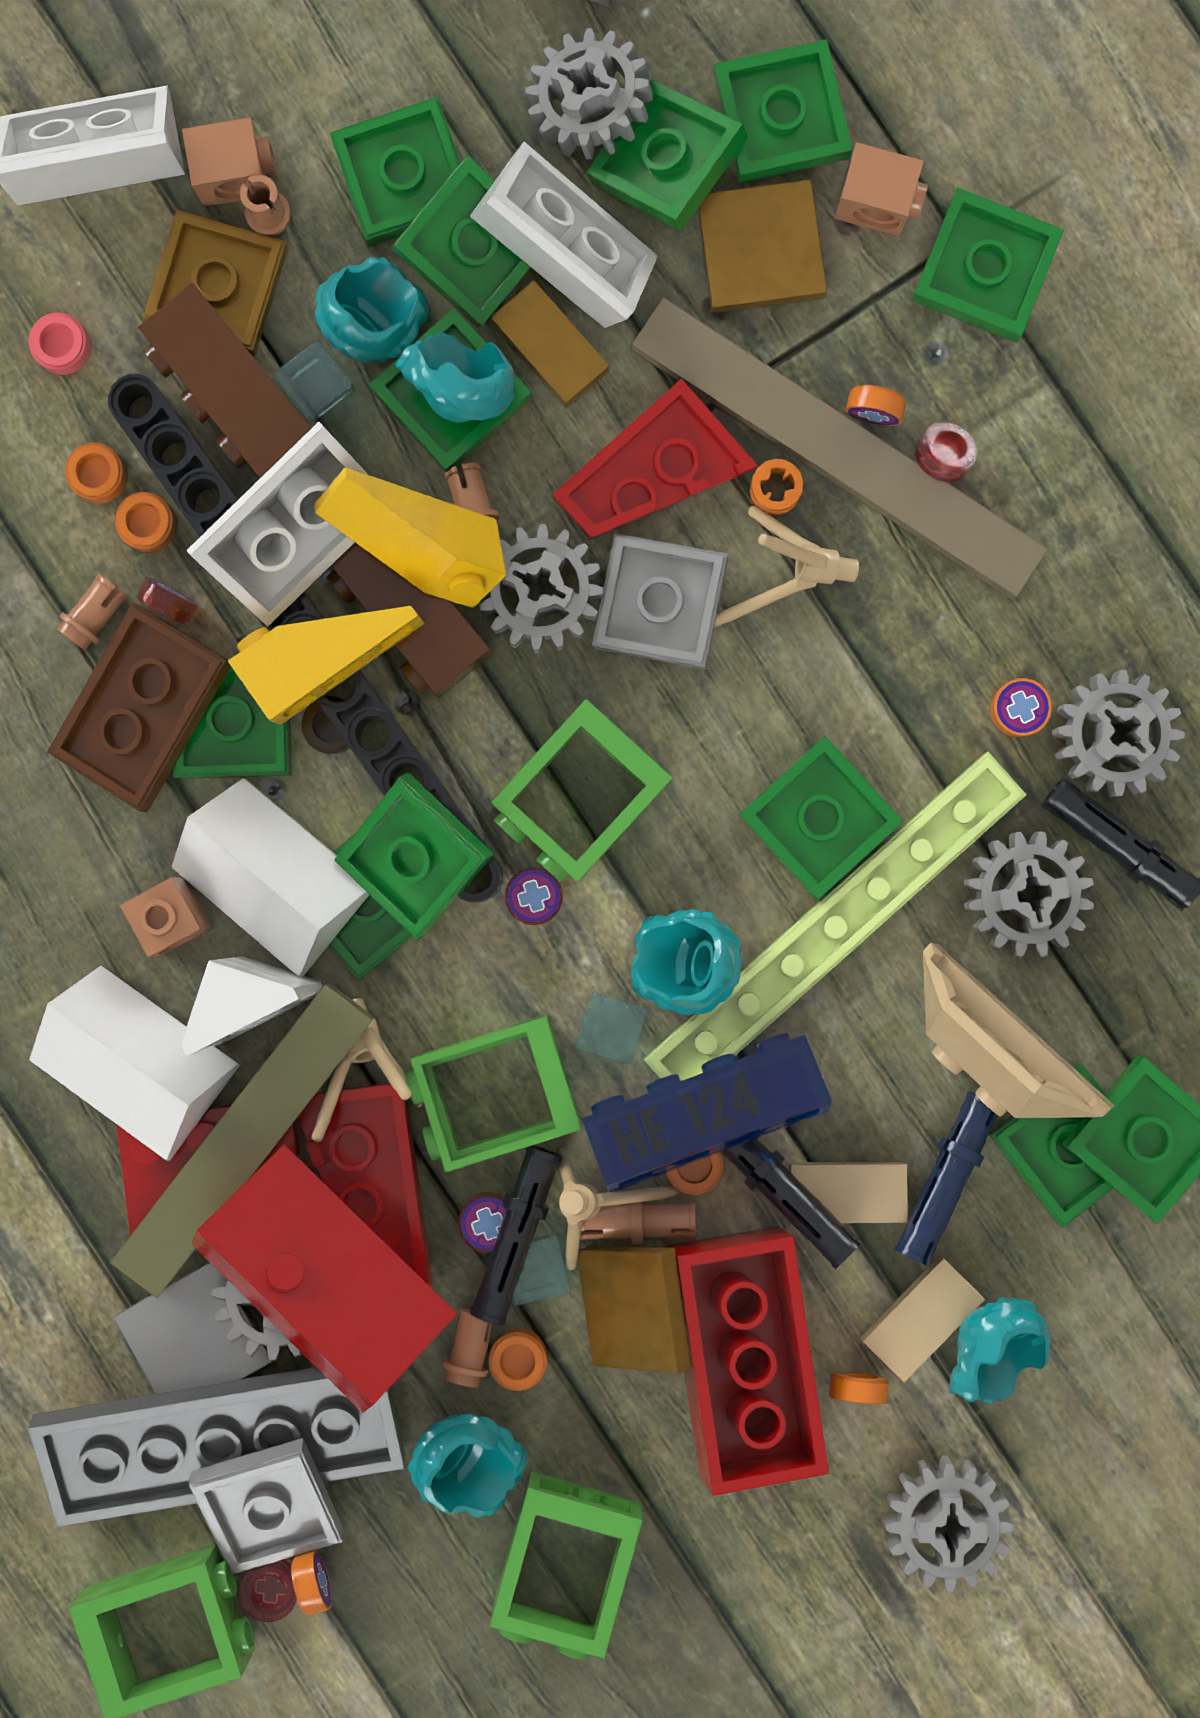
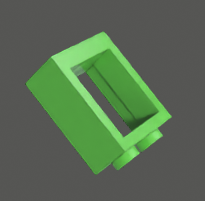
[491,699,673,883]
[405,1014,582,1173]
[489,1471,643,1660]
[69,1544,255,1718]

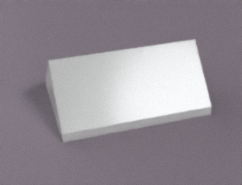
[0,85,185,205]
[470,142,658,328]
[187,422,368,627]
[172,778,369,977]
[181,956,323,1056]
[29,966,240,1161]

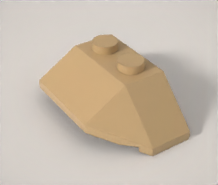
[923,943,1115,1118]

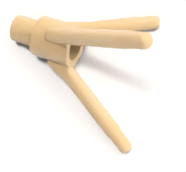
[714,506,859,628]
[312,998,424,1142]
[555,1148,680,1270]

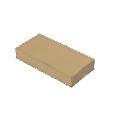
[789,1162,908,1223]
[860,1255,985,1383]

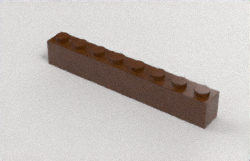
[138,282,493,698]

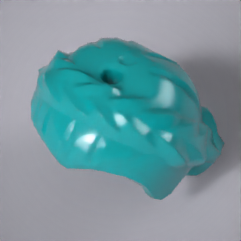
[315,257,431,364]
[395,332,515,422]
[631,909,742,1015]
[948,1297,1050,1403]
[408,1414,527,1518]

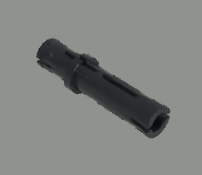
[1041,777,1200,911]
[710,1116,862,1270]
[470,1145,562,1326]

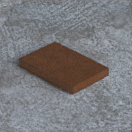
[47,602,231,812]

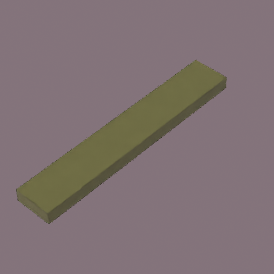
[110,982,374,1298]

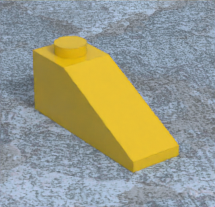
[314,467,507,608]
[228,606,425,725]

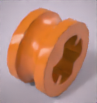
[749,459,803,516]

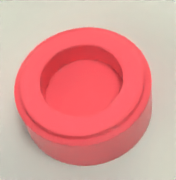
[29,313,91,375]

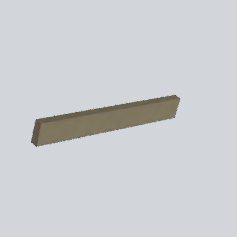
[631,297,1048,600]

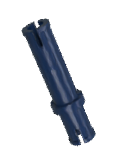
[894,1091,998,1267]

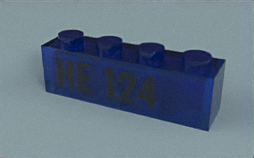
[581,1033,832,1192]

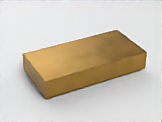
[491,280,609,408]

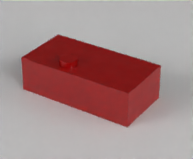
[192,1145,458,1413]
[666,1226,829,1496]

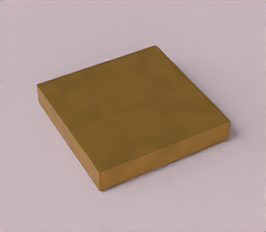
[697,180,827,314]
[143,209,289,355]
[578,1246,692,1373]

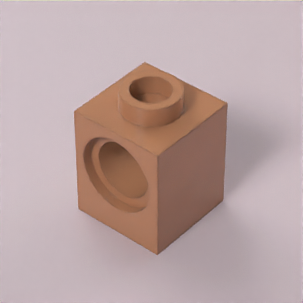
[182,117,276,207]
[834,142,928,237]
[119,877,214,957]

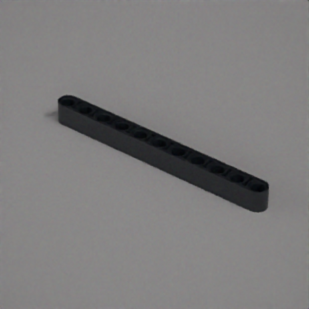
[108,374,503,903]

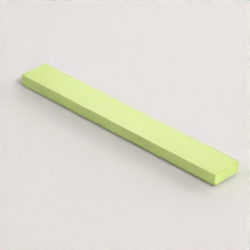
[643,752,1027,1098]

